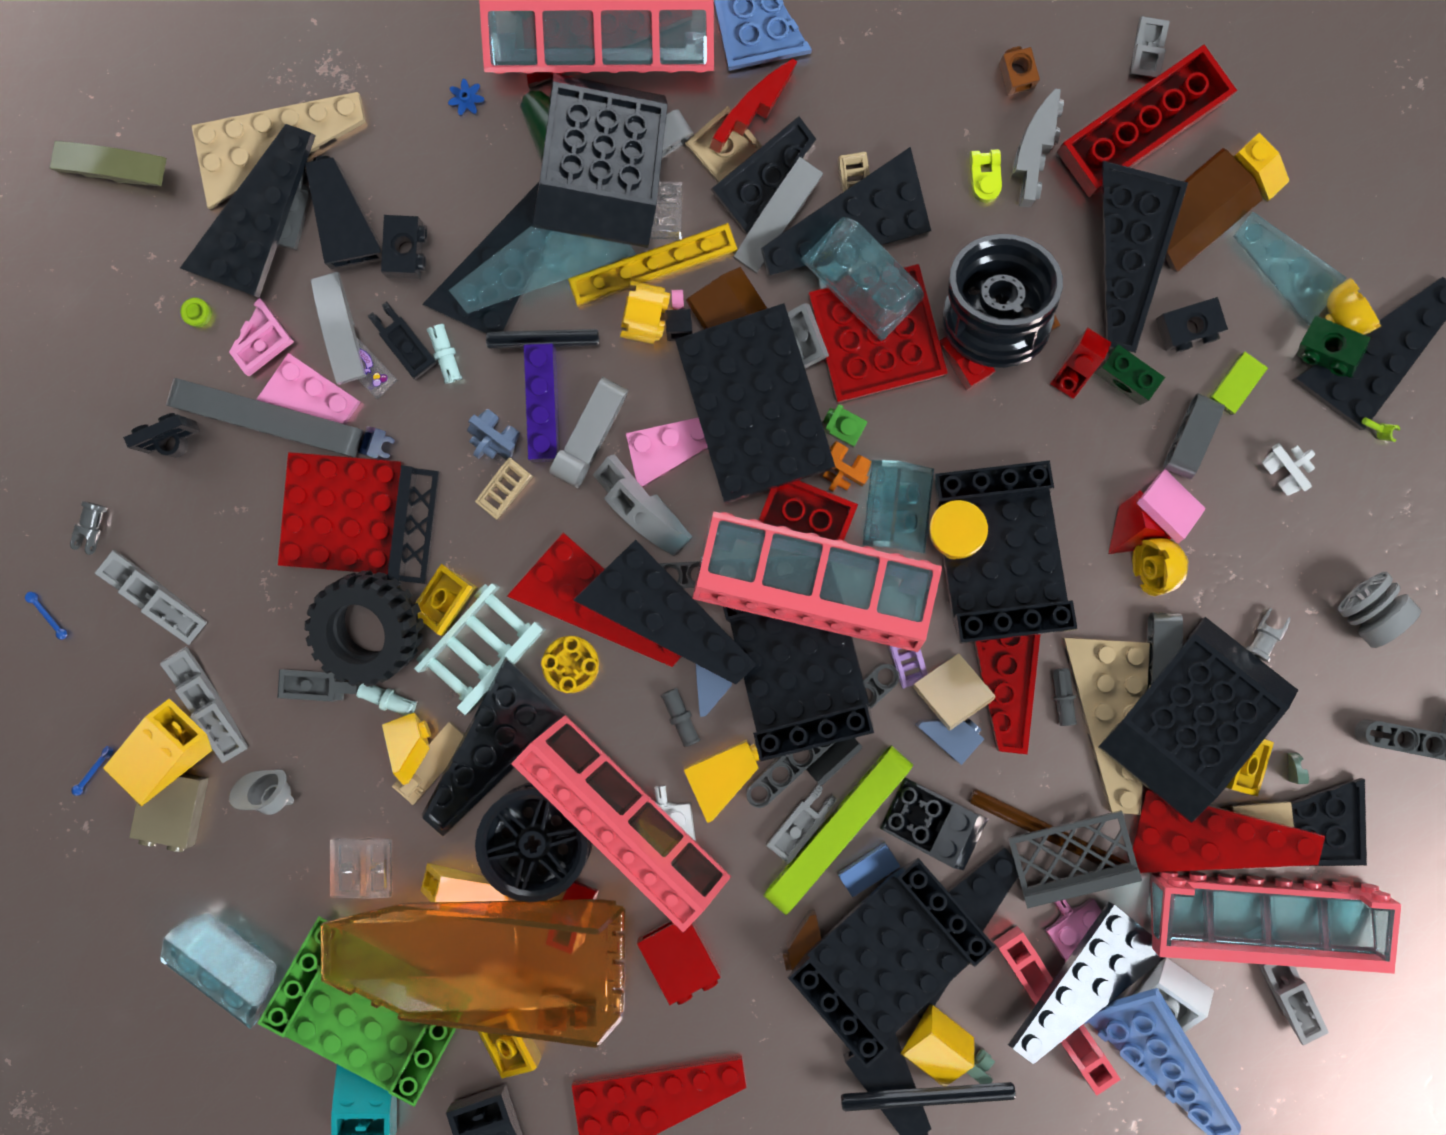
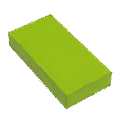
[1210,352,1268,415]

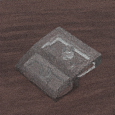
[330,838,392,898]

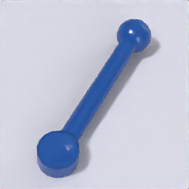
[25,592,68,640]
[71,746,113,796]

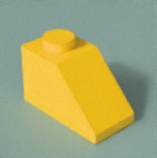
[1234,132,1289,202]
[382,712,431,785]

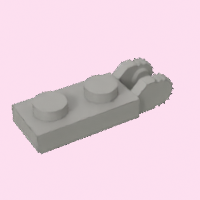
[766,784,837,864]

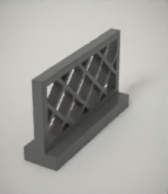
[1008,810,1142,909]

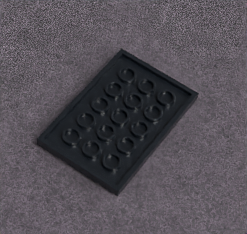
[675,303,836,503]

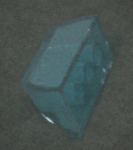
[801,217,924,341]
[160,913,276,1029]

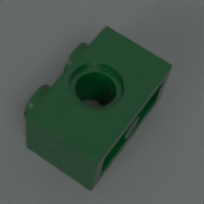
[1297,315,1371,378]
[1094,344,1166,405]

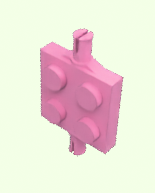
[1045,898,1102,963]

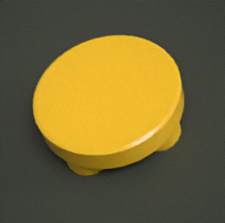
[929,500,988,559]
[541,636,599,693]

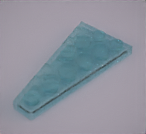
[449,224,636,313]

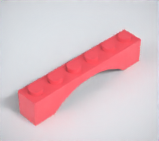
[993,926,1121,1096]

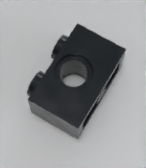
[381,215,427,279]
[1156,297,1228,353]

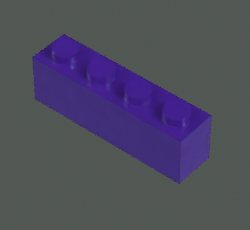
[524,343,560,463]

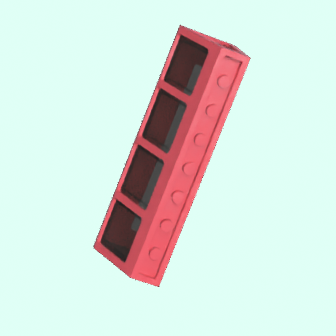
[511,715,731,932]

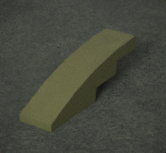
[50,141,167,186]

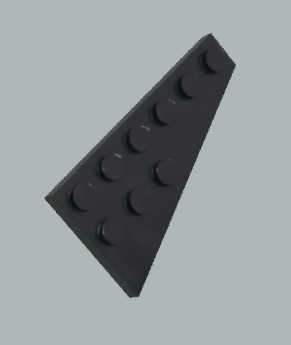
[761,147,931,276]
[574,540,757,684]
[917,846,1019,1018]

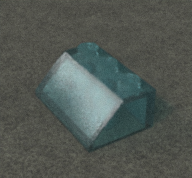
[863,460,934,553]

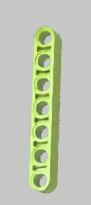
[763,745,913,915]

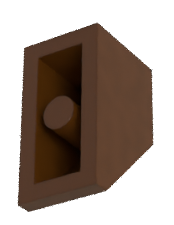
[783,909,821,971]

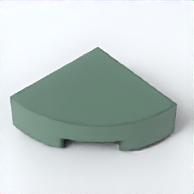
[1287,753,1309,784]

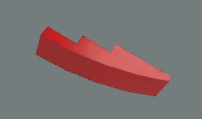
[710,58,797,153]

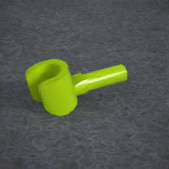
[1362,417,1400,442]

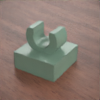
[966,1049,995,1084]

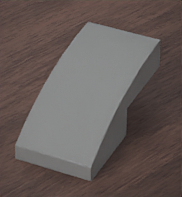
[1131,16,1170,78]

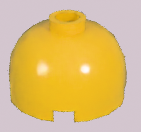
[1324,278,1381,335]
[1132,538,1188,596]

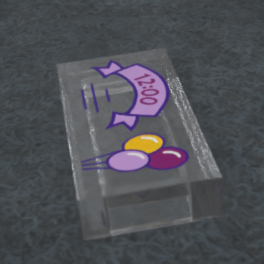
[357,338,398,399]

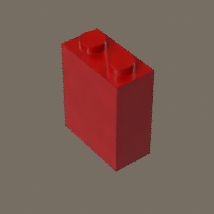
[637,921,721,1005]

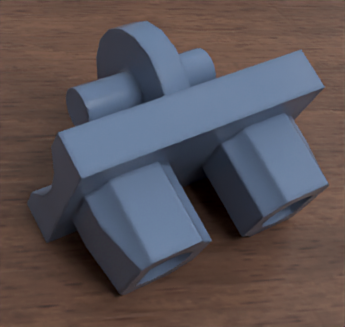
[467,409,520,460]

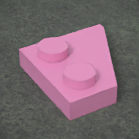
[229,298,294,376]

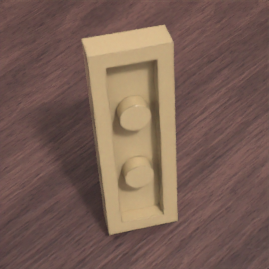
[392,721,465,805]

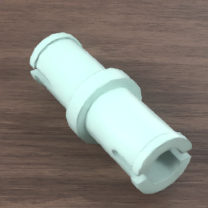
[426,324,462,384]
[356,683,417,716]

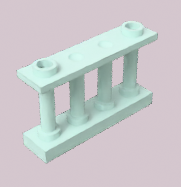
[414,583,546,715]

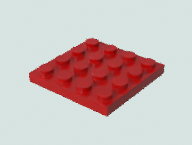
[808,264,948,403]
[278,452,404,575]

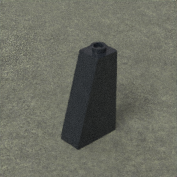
[305,155,382,269]
[843,1033,932,1135]

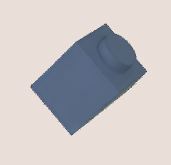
[696,664,732,717]
[915,719,984,765]

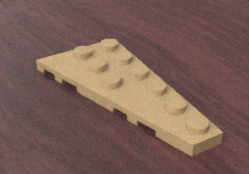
[191,92,366,210]
[1062,638,1150,815]

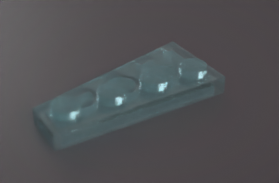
[1233,212,1347,325]

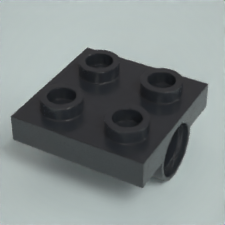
[123,413,200,458]

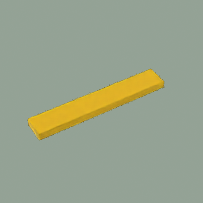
[568,223,738,307]

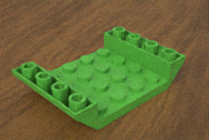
[257,916,473,1107]

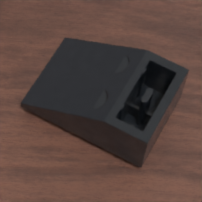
[880,778,988,871]
[446,1084,523,1135]

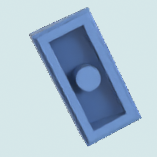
[837,842,901,897]

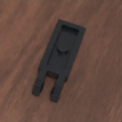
[368,301,438,380]

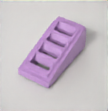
[887,645,928,689]

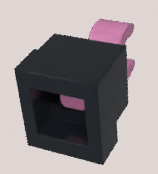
[666,290,693,341]

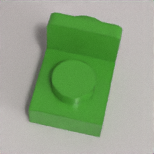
[822,404,868,448]

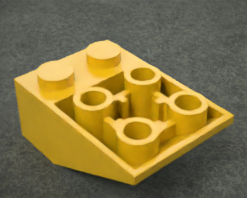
[103,699,212,807]

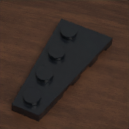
[711,116,816,234]

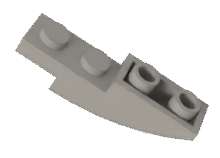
[1011,89,1064,207]
[593,454,692,556]

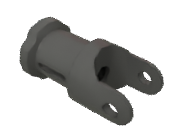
[70,501,108,555]

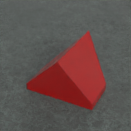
[1108,490,1171,554]

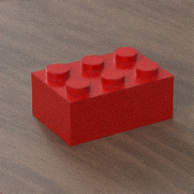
[759,480,858,557]

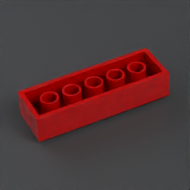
[1057,44,1238,198]

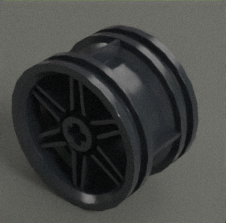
[943,234,1063,368]
[475,783,593,902]

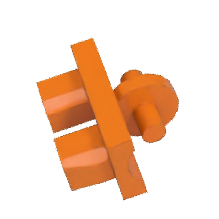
[823,441,872,492]

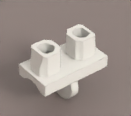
[1262,443,1315,496]

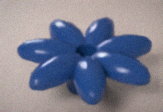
[448,79,485,116]

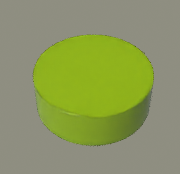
[180,298,212,327]

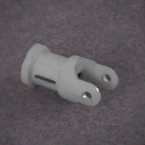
[1246,608,1291,662]

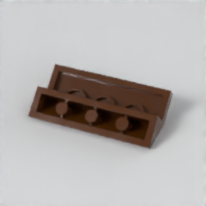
[1165,148,1263,272]
[686,267,767,329]

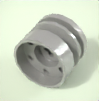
[1338,572,1422,648]

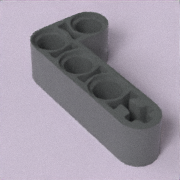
[1355,714,1446,761]

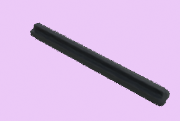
[841,1082,1016,1112]

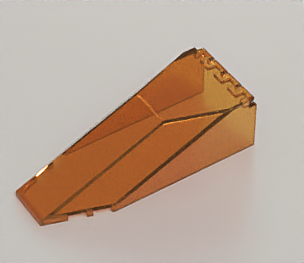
[321,899,626,1048]

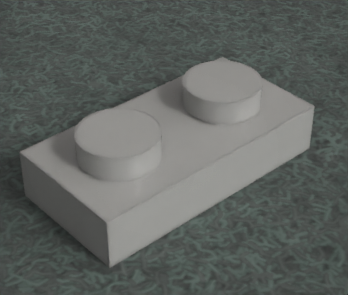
[788,303,829,368]

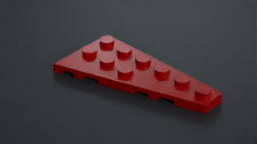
[507,532,682,667]
[1133,789,1325,873]
[572,1056,747,1135]

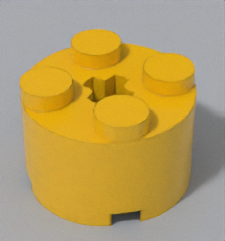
[620,281,670,344]

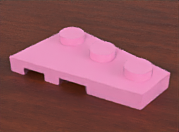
[256,353,361,425]
[626,417,708,487]

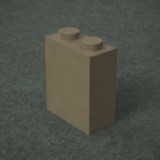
[129,773,209,852]

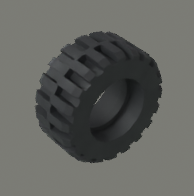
[304,571,424,687]

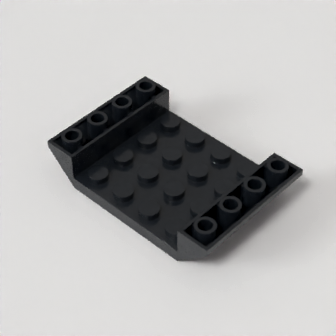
[532,73,668,248]
[935,460,1078,644]
[723,563,875,762]
[1098,617,1298,823]
[787,858,996,1069]

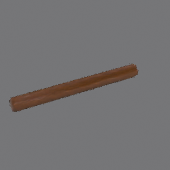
[969,790,1128,868]

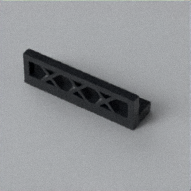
[387,465,440,584]

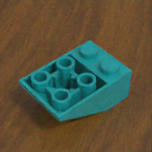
[331,1064,397,1135]

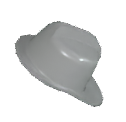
[229,769,294,815]

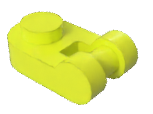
[970,149,1002,203]

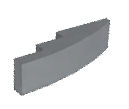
[734,157,823,274]
[311,271,366,385]
[95,549,207,645]
[160,646,248,763]
[1243,923,1329,1046]

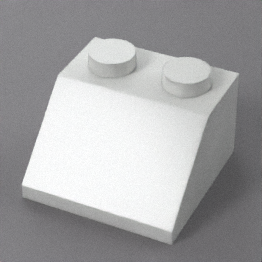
[1133,957,1214,1032]

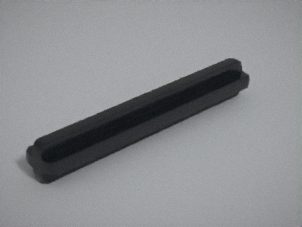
[486,329,599,349]

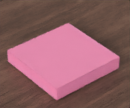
[1137,469,1206,543]

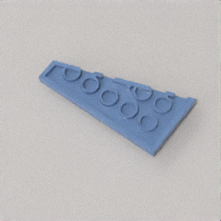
[714,0,812,71]
[1085,988,1241,1135]

